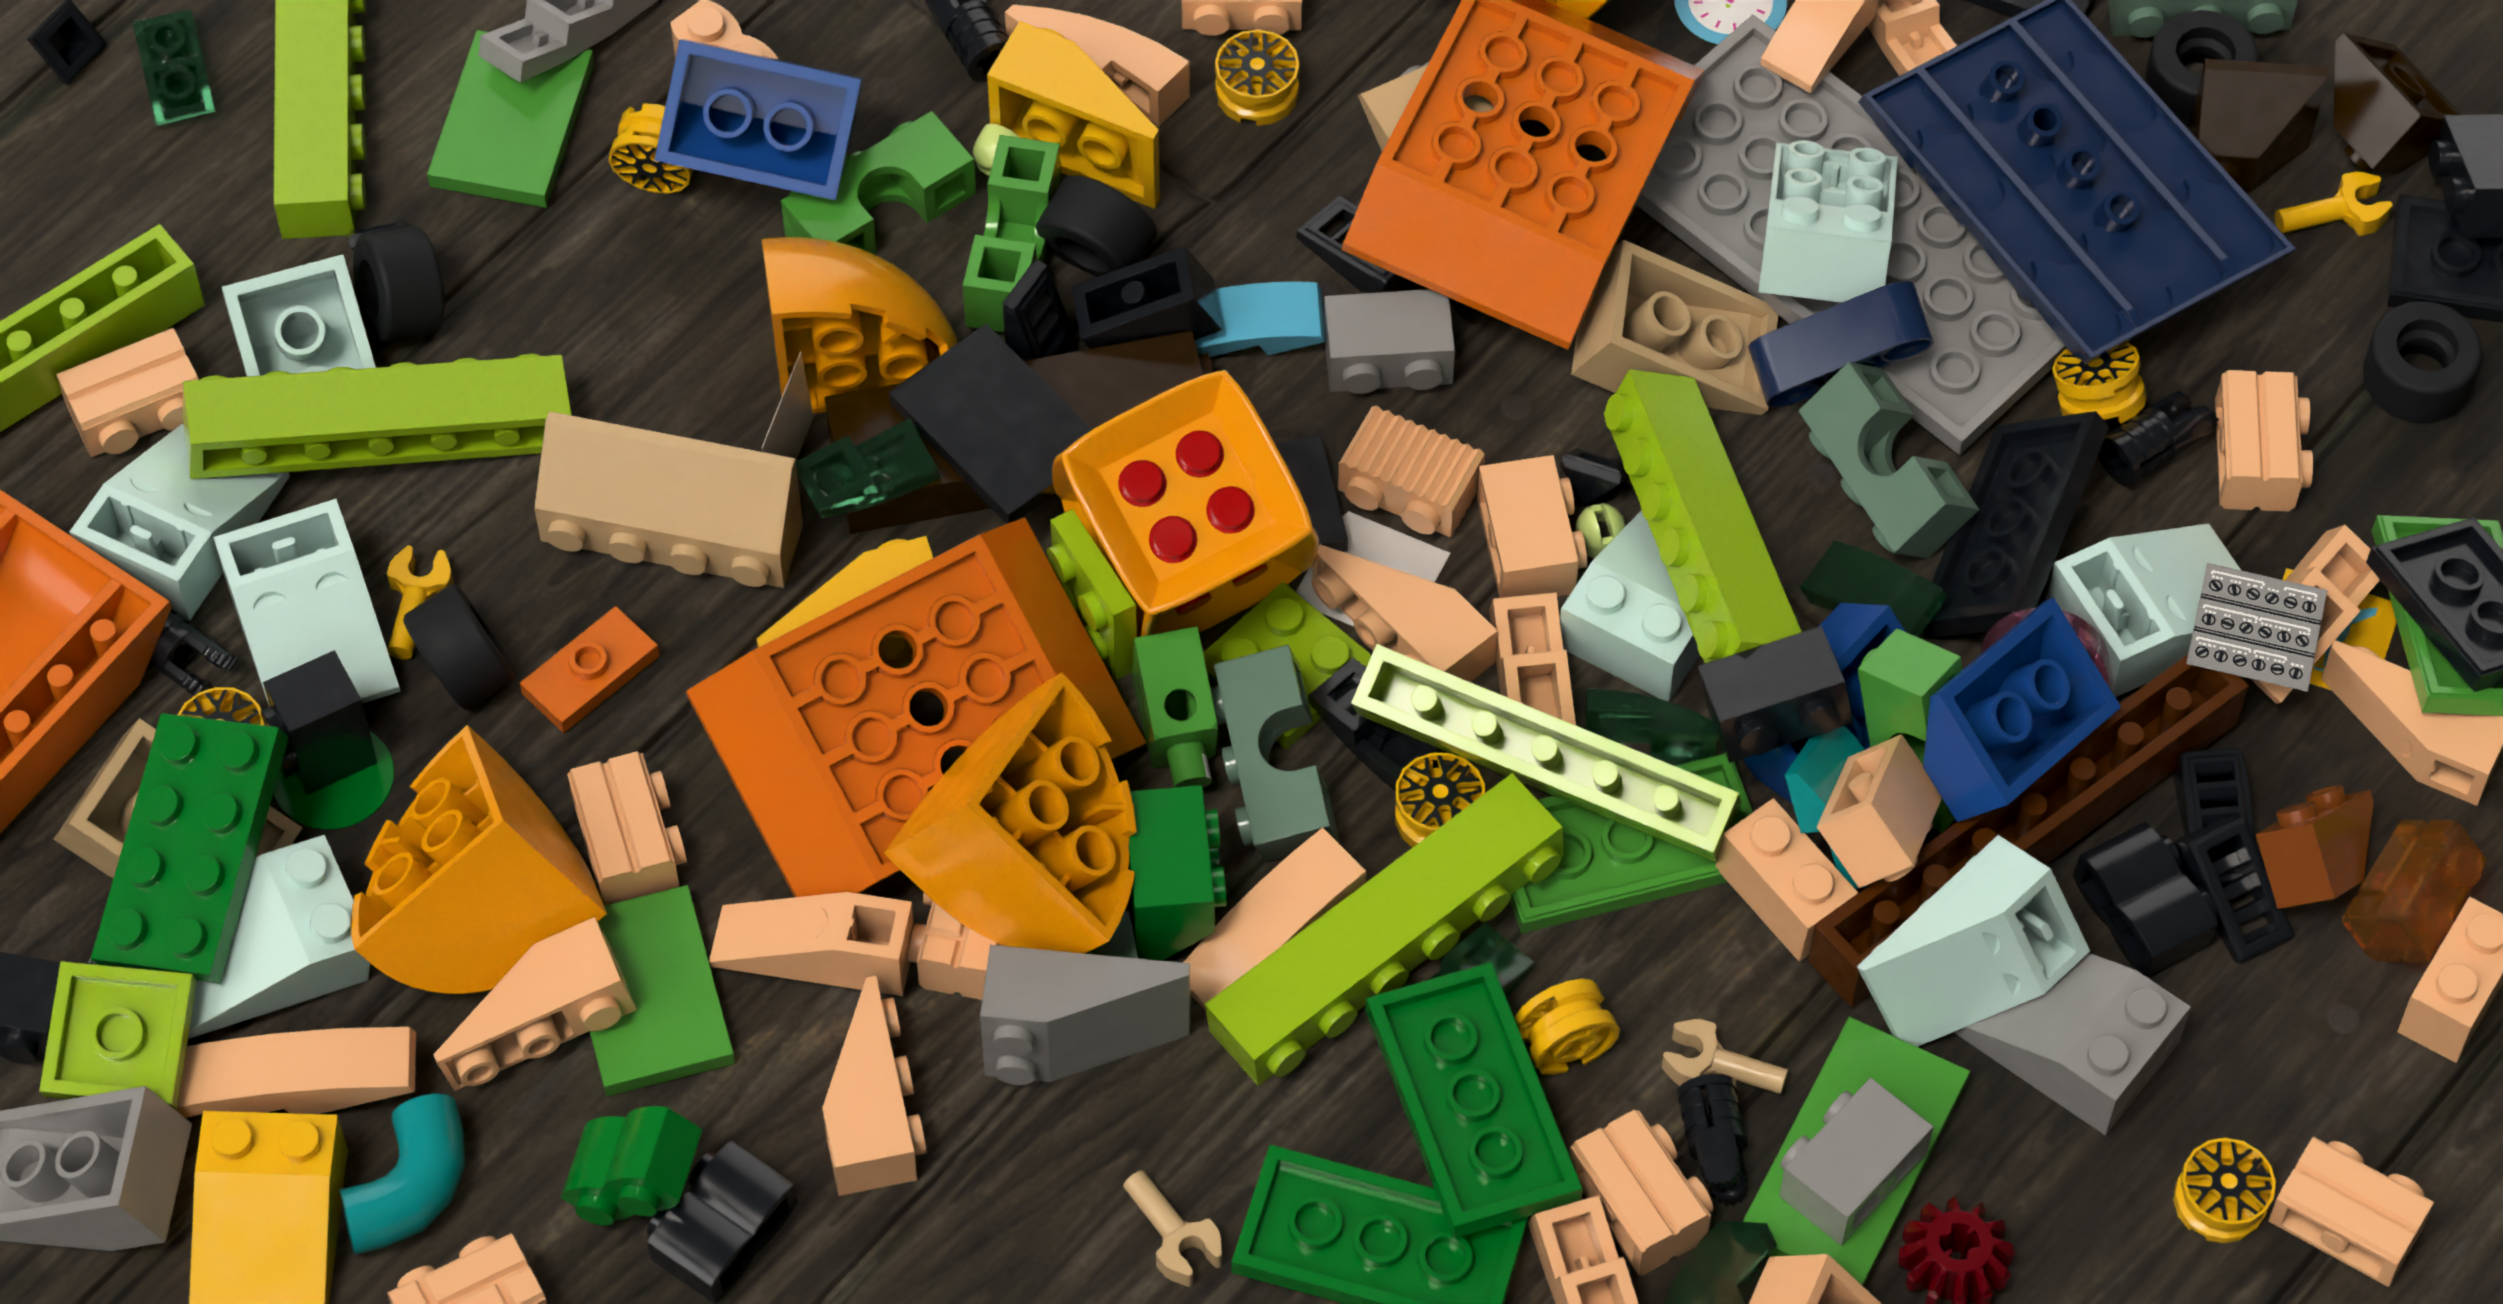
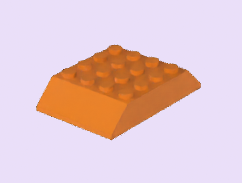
[0,490,172,834]

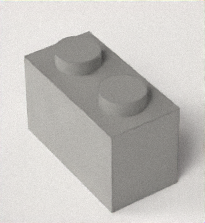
[1324,289,1455,394]
[1779,1077,1933,1246]

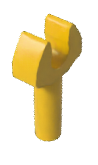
[2275,171,2393,236]
[387,545,454,660]

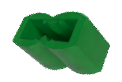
[560,1106,703,1226]

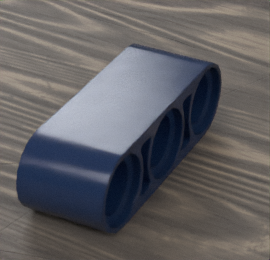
[1748,281,1934,407]

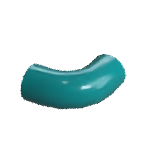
[339,1094,465,1255]

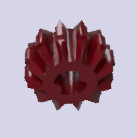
[1897,1195,2015,1304]

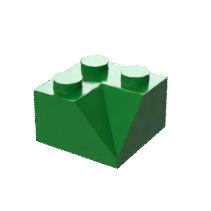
[1128,785,1227,961]

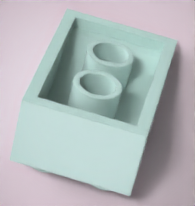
[222,254,376,377]
[1560,510,1700,703]
[188,835,370,1039]

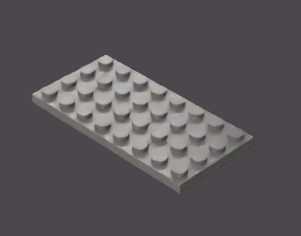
[1591,14,2067,455]

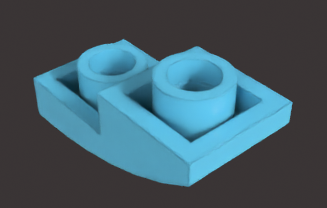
[1195,282,1326,357]

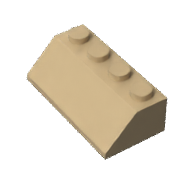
[534,411,803,588]

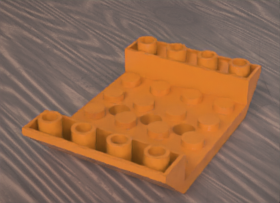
[1341,0,1705,350]
[685,517,1146,897]

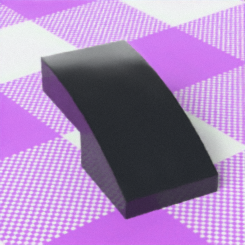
[1308,658,1446,792]

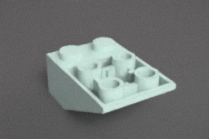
[1758,140,1898,302]
[69,424,290,620]
[213,499,400,707]
[2046,523,2241,698]
[1857,835,2090,1047]

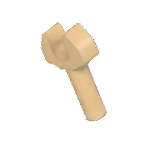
[1662,1019,1789,1095]
[1123,1170,1222,1287]

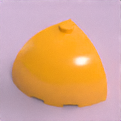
[761,237,958,414]
[883,672,1137,953]
[351,725,607,994]

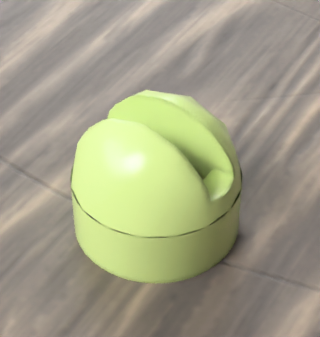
[973,124,1020,176]
[1575,503,1626,558]

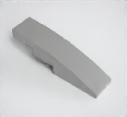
[478,0,658,83]

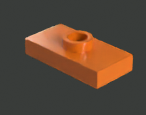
[520,606,660,733]

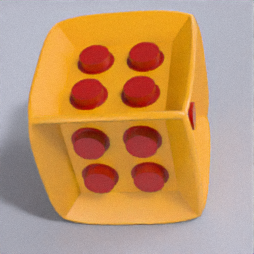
[1052,370,1319,637]

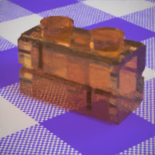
[2342,820,2487,963]

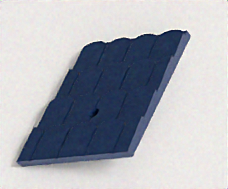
[1858,0,2296,365]

